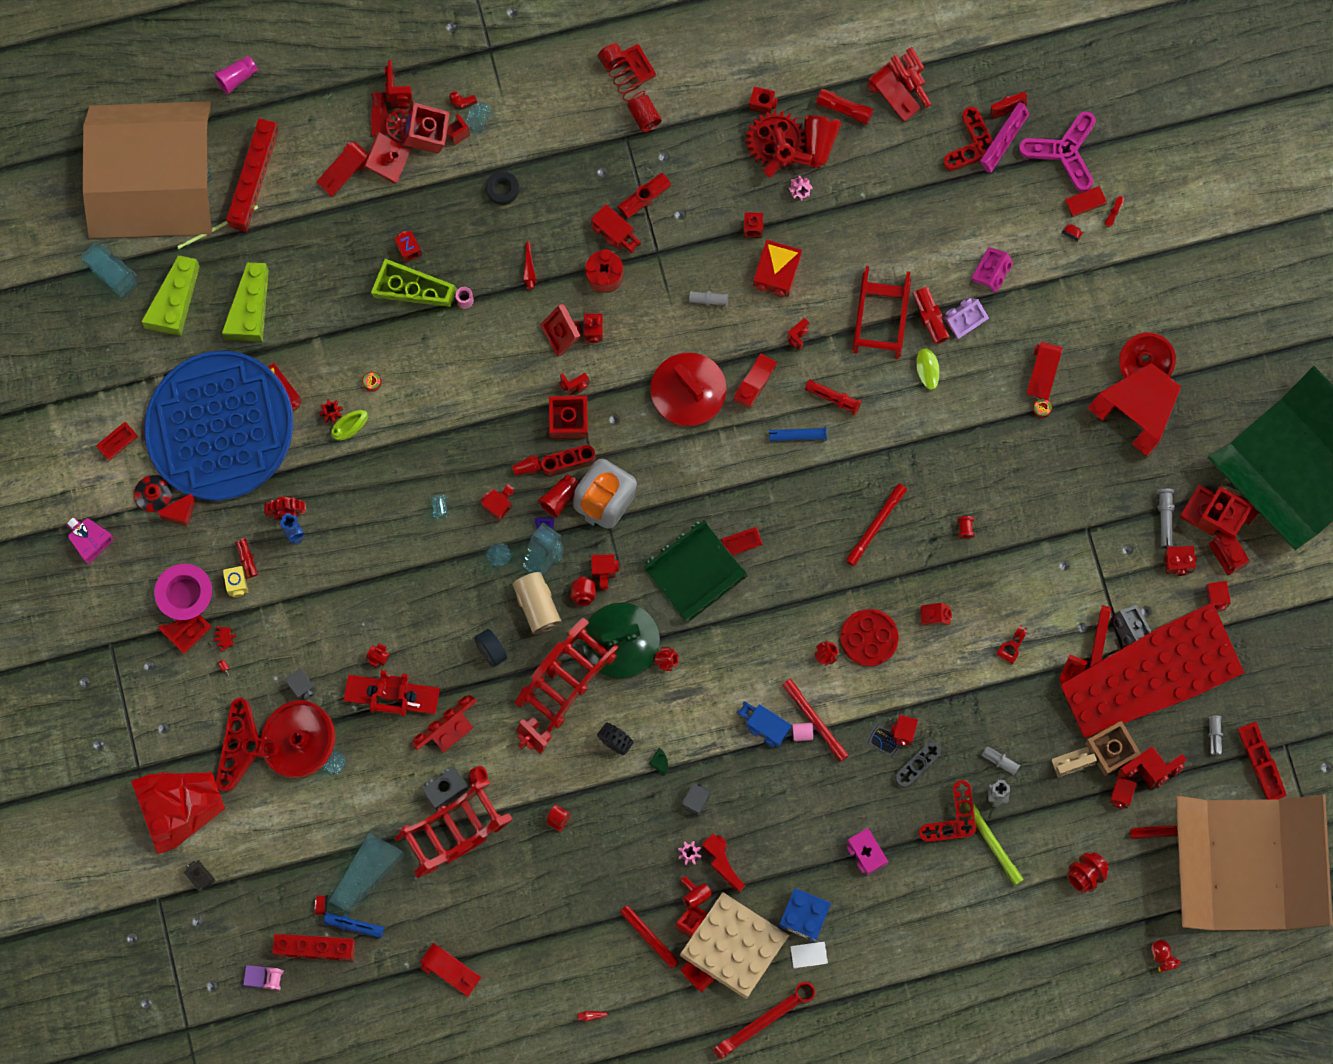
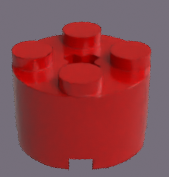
[585,249,624,293]

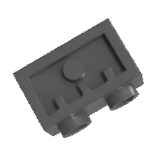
[1111,604,1151,646]

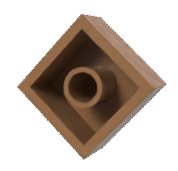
[1085,721,1141,777]

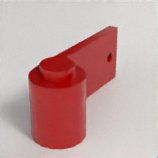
[867,66,921,122]
[316,142,368,197]
[1026,341,1063,400]
[419,943,482,997]

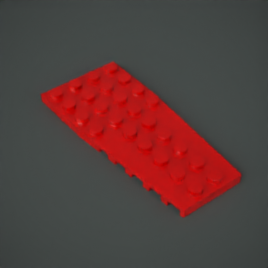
[1060,602,1245,737]

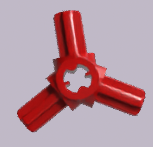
[763,127,812,178]

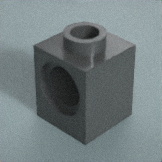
[285,668,316,700]
[682,783,710,816]

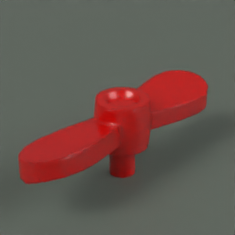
[1105,196,1124,227]

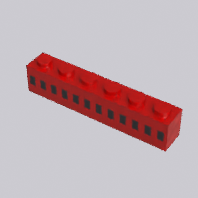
[226,118,279,232]

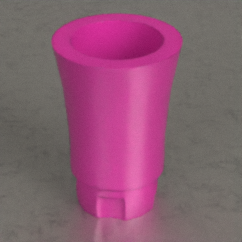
[214,56,258,95]

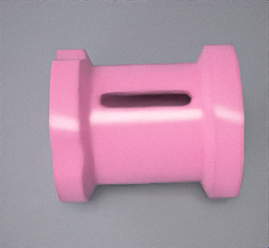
[263,968,284,991]

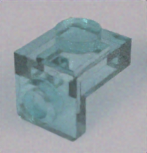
[465,102,493,133]

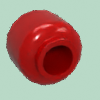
[571,576,596,606]

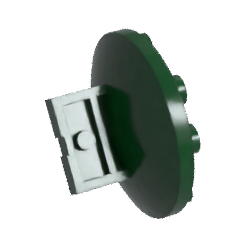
[582,603,660,679]

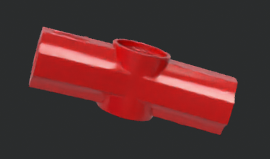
[912,286,950,345]

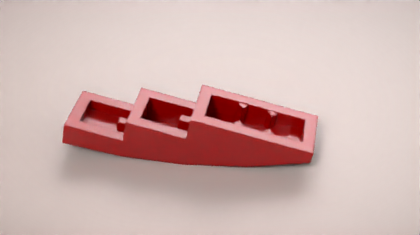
[1237,721,1287,800]

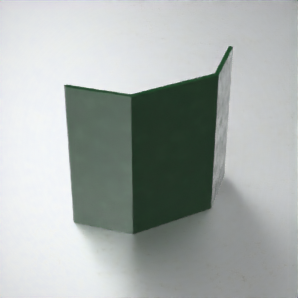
[1207,366,1333,550]

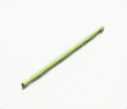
[177,205,258,249]

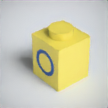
[223,566,248,598]

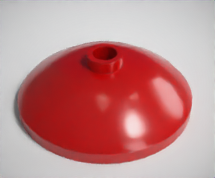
[1119,332,1176,378]

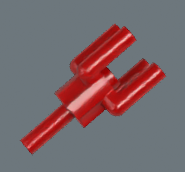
[886,47,932,108]

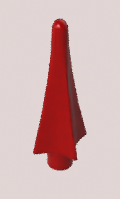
[523,241,537,290]

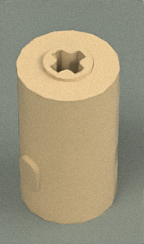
[512,572,562,635]

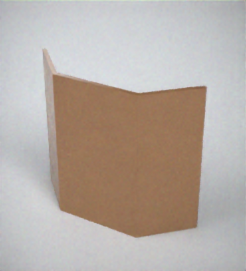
[83,101,212,239]
[1176,795,1333,931]

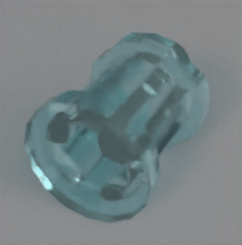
[431,495,449,518]

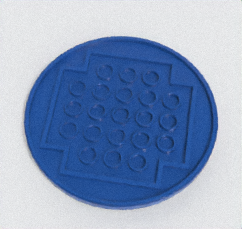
[145,351,293,501]

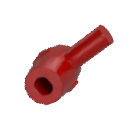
[680,876,712,909]

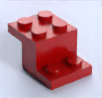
[1179,485,1253,538]
[1116,746,1187,789]

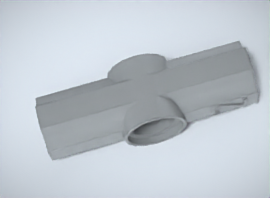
[988,780,1010,808]

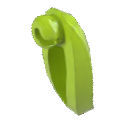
[916,348,939,390]
[331,410,369,440]

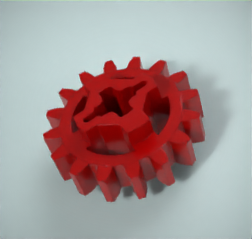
[264,496,306,520]

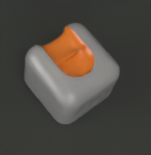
[573,459,637,528]

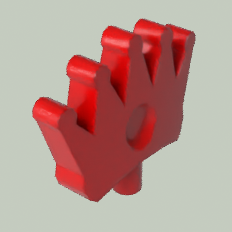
[214,626,236,652]

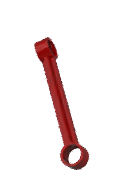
[712,982,815,1060]

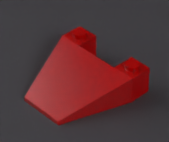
[1088,363,1181,458]

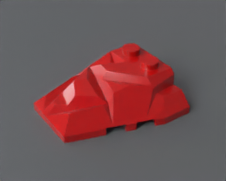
[131,772,225,855]

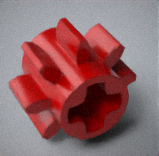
[319,399,343,424]
[815,641,839,666]
[366,643,390,668]
[655,647,679,671]

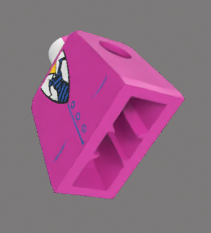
[67,517,115,565]

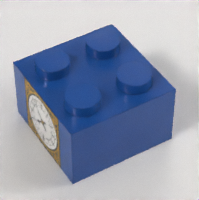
[779,888,831,943]

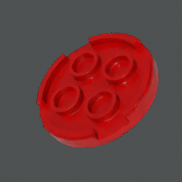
[841,609,899,667]

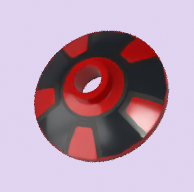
[134,475,172,512]

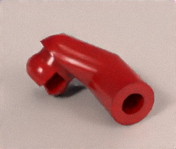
[449,91,477,108]

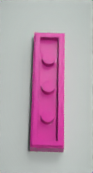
[980,102,1029,173]

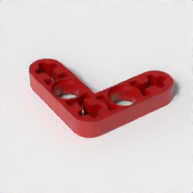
[944,107,993,171]
[919,780,977,842]

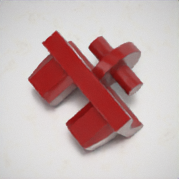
[516,717,552,754]

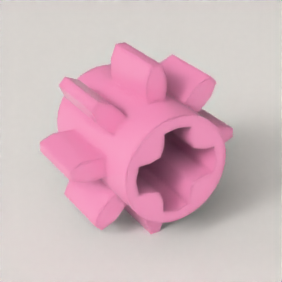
[788,175,813,200]
[678,841,701,865]

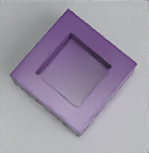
[244,965,267,988]

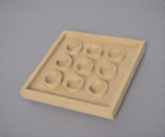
[680,892,789,999]

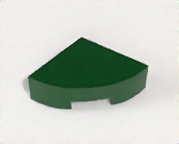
[649,748,668,775]

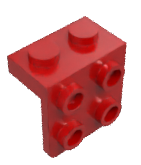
[384,60,414,110]

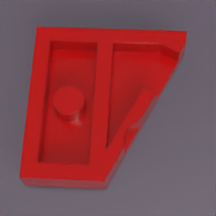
[158,614,212,655]

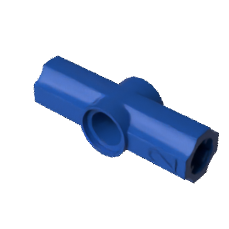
[280,513,304,545]

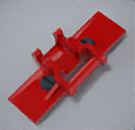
[344,670,440,717]

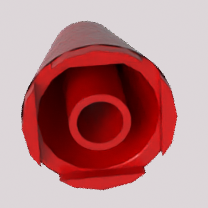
[804,115,842,168]

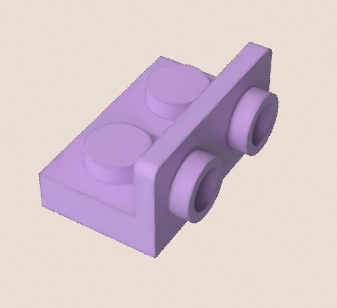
[943,298,989,339]

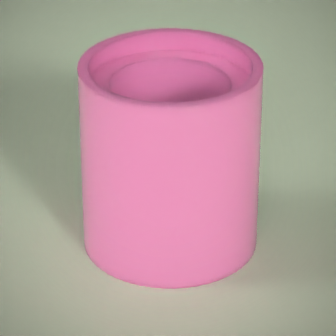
[455,287,474,309]
[793,723,813,741]

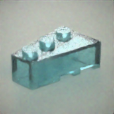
[80,241,139,299]
[522,523,564,576]

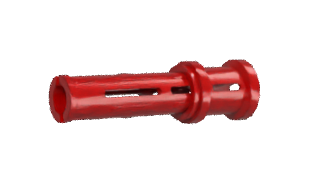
[804,379,862,416]

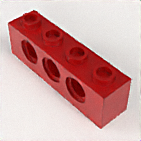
[272,934,356,962]

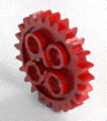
[746,110,806,169]

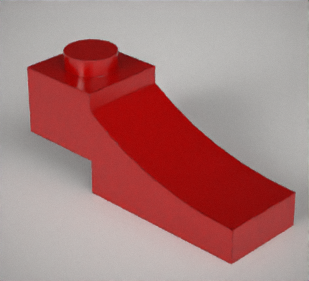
[734,353,777,409]
[702,833,745,893]

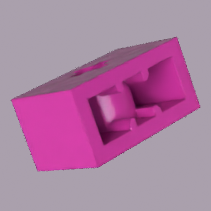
[846,828,888,876]

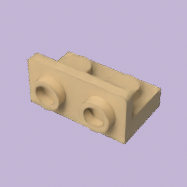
[1052,747,1097,778]

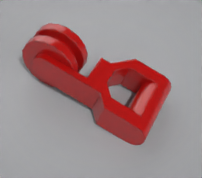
[996,625,1027,664]

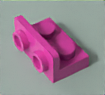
[971,247,1013,293]

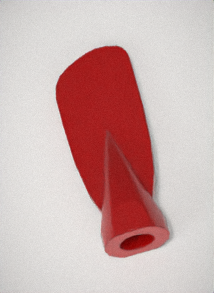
[371,92,389,138]

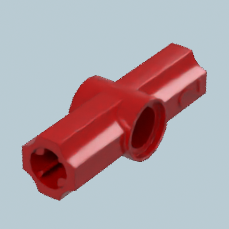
[618,173,671,219]

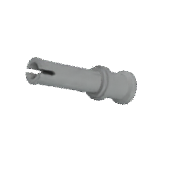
[1157,488,1175,548]

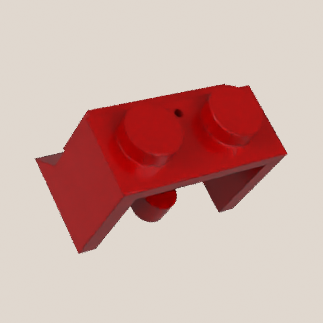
[1208,532,1250,576]

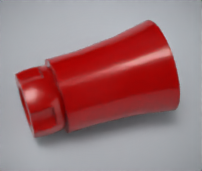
[538,474,579,518]

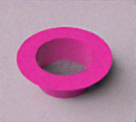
[154,564,212,620]

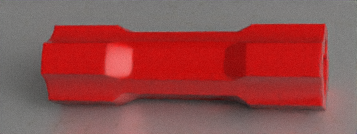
[816,89,874,125]

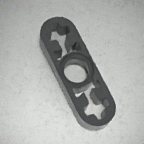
[896,742,941,788]

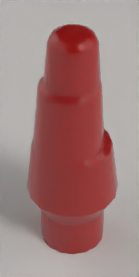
[577,1011,607,1022]

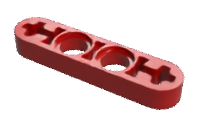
[1089,605,1111,668]

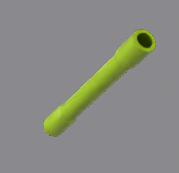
[961,798,1024,886]

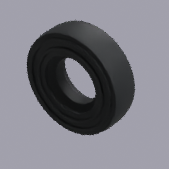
[486,171,519,205]

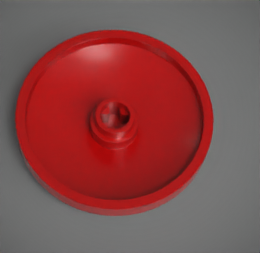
[261,700,335,778]

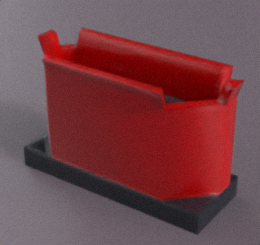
[1062,223,1084,242]
[315,895,328,915]

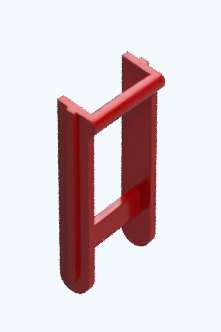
[852,266,911,360]

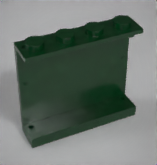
[644,520,748,623]

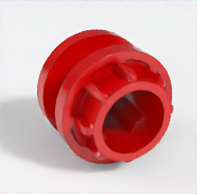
[1067,852,1109,893]

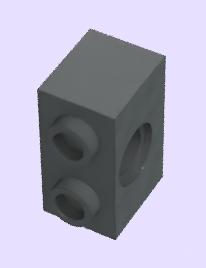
[422,767,469,810]

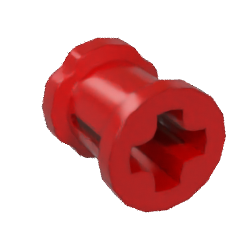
[957,516,975,539]

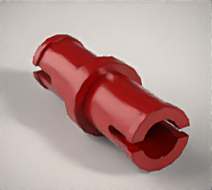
[235,538,258,578]

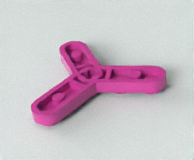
[1019,112,1095,192]

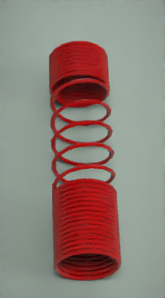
[597,43,662,132]

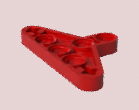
[216,698,279,792]

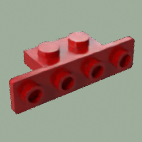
[410,695,477,753]

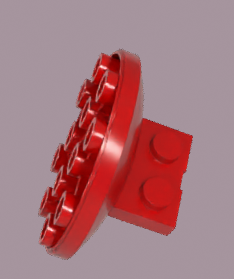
[651,353,726,427]

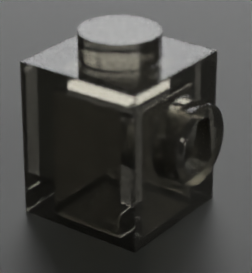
[184,860,216,893]

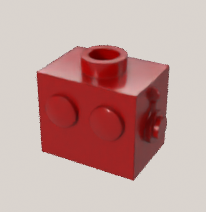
[1163,546,1197,576]

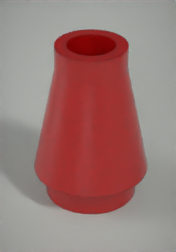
[512,455,542,476]

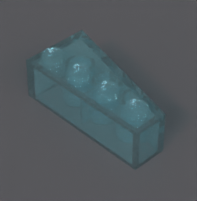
[329,833,405,914]

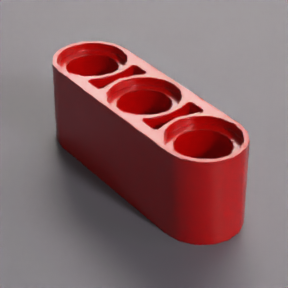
[541,445,596,477]

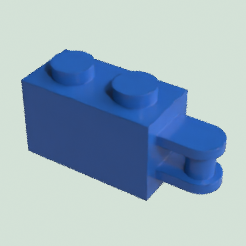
[736,701,792,748]

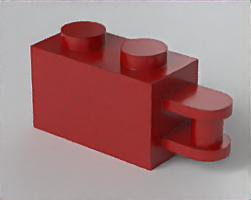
[591,204,641,253]

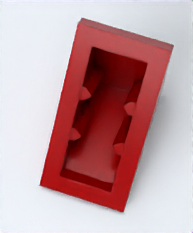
[158,493,196,526]
[675,907,708,939]

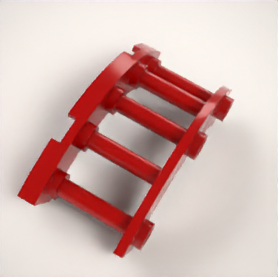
[515,618,618,732]
[394,780,513,879]

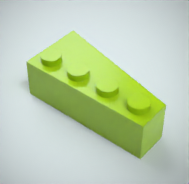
[142,255,200,336]
[371,259,457,307]
[222,263,269,342]

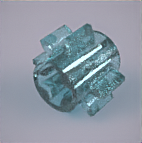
[487,542,511,567]
[323,750,346,774]

